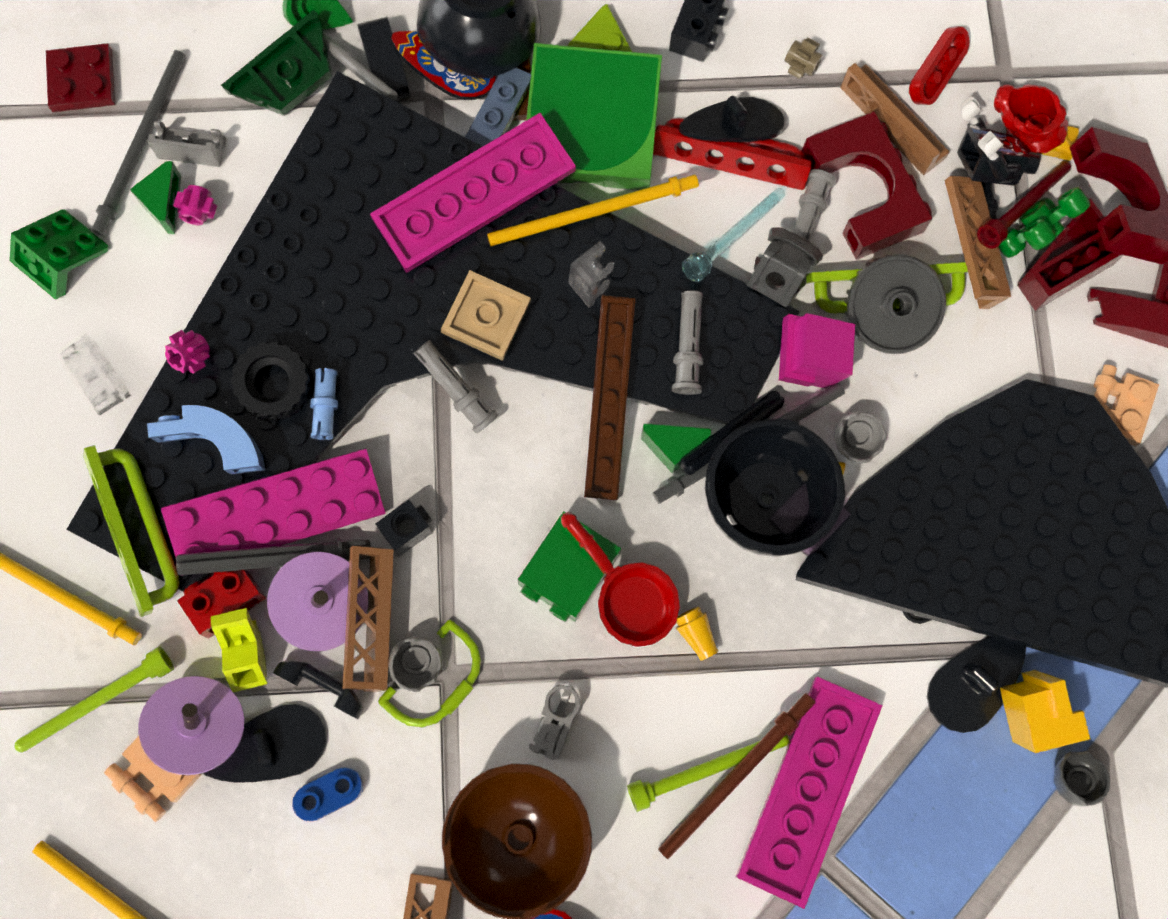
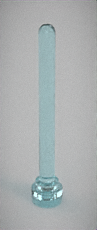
[682,188,785,282]

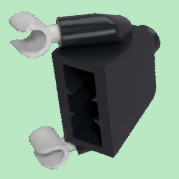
[957,96,1040,186]

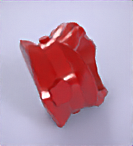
[993,84,1068,153]

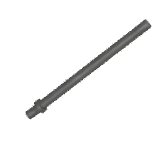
[91,50,186,235]
[652,383,845,504]

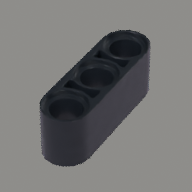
[357,17,411,101]

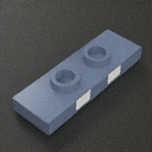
[465,68,531,146]

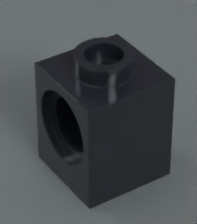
[375,500,432,557]

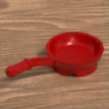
[561,512,680,647]

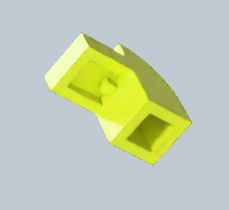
[211,608,268,692]

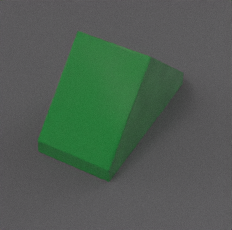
[130,161,181,234]
[641,424,711,474]

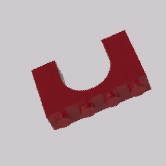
[802,111,932,260]
[1069,127,1168,265]

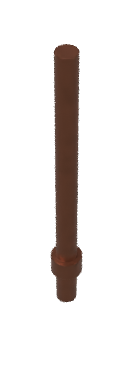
[658,693,816,859]

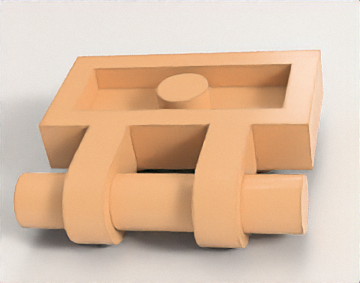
[1094,365,1159,447]
[104,736,202,822]

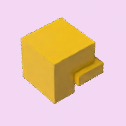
[1000,670,1090,753]

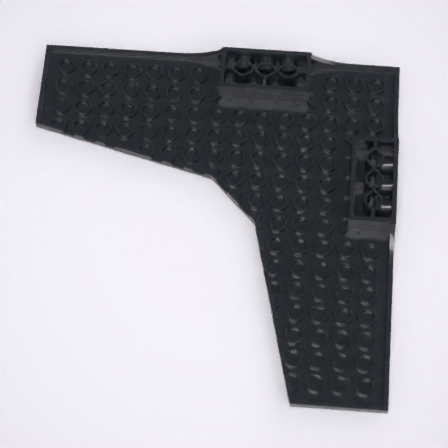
[66,71,800,592]

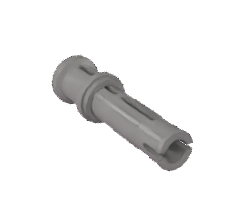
[792,169,836,242]
[672,291,704,395]
[413,340,498,433]

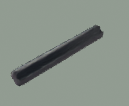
[679,391,785,475]

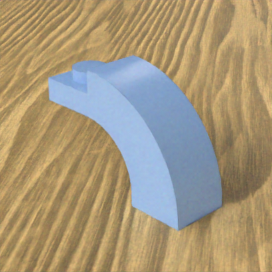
[147,405,265,475]

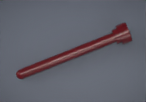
[977,161,1072,249]

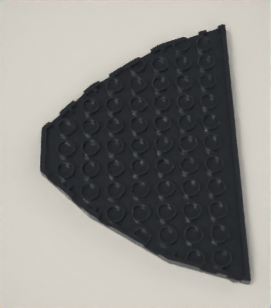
[795,379,1168,688]

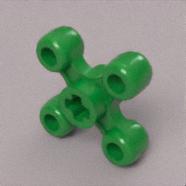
[998,187,1090,258]

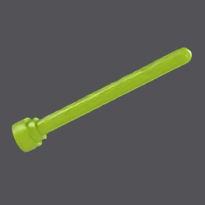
[14,646,174,752]
[627,734,789,812]

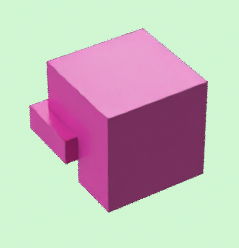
[779,313,855,389]

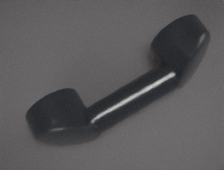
[273,661,364,719]

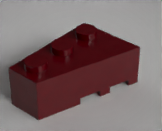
[1017,198,1124,311]

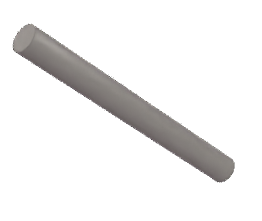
[324,33,397,101]

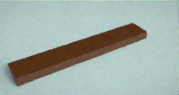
[584,295,635,500]

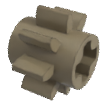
[784,37,823,79]

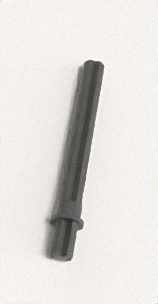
[176,537,371,575]

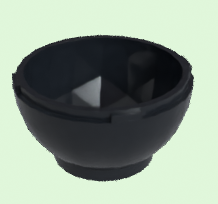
[417,0,541,79]
[705,418,846,557]

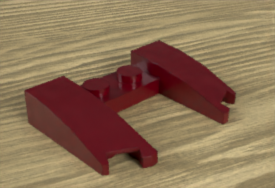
[1087,261,1168,348]

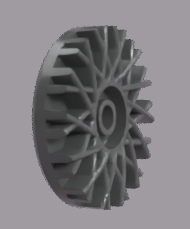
[844,254,946,354]

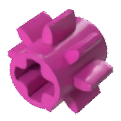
[173,185,217,226]
[165,330,210,374]

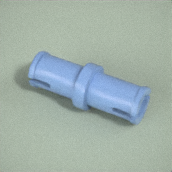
[310,368,338,440]

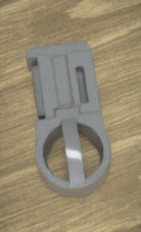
[529,685,581,760]

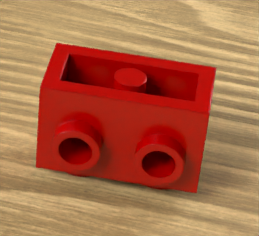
[177,570,267,639]

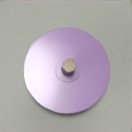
[267,552,368,651]
[138,676,244,775]

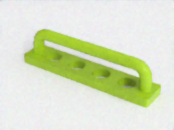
[806,262,968,314]
[83,445,179,617]

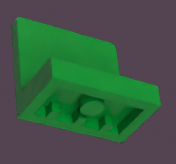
[9,209,108,300]

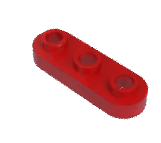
[909,26,970,105]

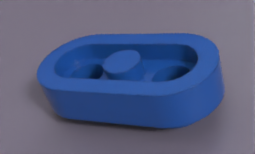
[292,768,363,821]

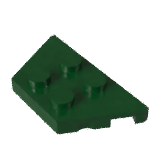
[221,10,333,116]

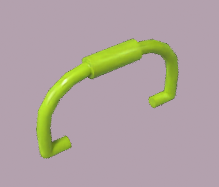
[378,620,481,728]

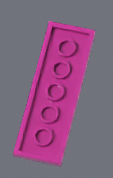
[370,113,576,273]
[160,448,386,557]
[735,676,883,909]

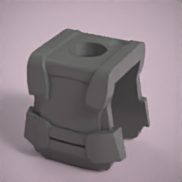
[746,227,823,308]

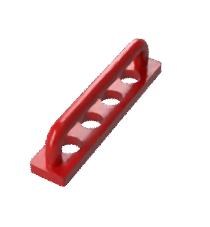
[653,118,812,190]

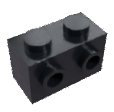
[669,0,729,62]

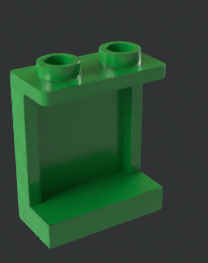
[517,511,621,622]

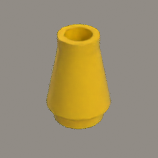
[676,606,718,661]

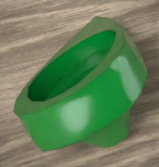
[282,0,353,30]

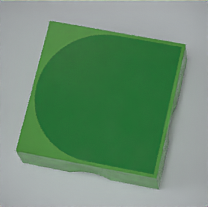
[526,43,662,190]

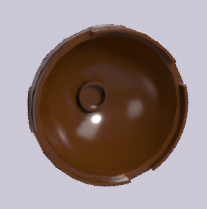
[442,764,592,919]

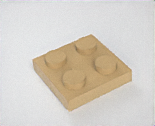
[441,270,531,361]

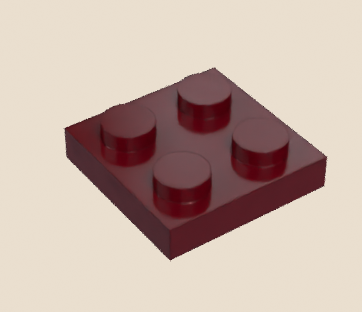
[46,43,115,112]

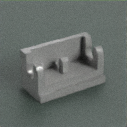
[147,121,226,167]

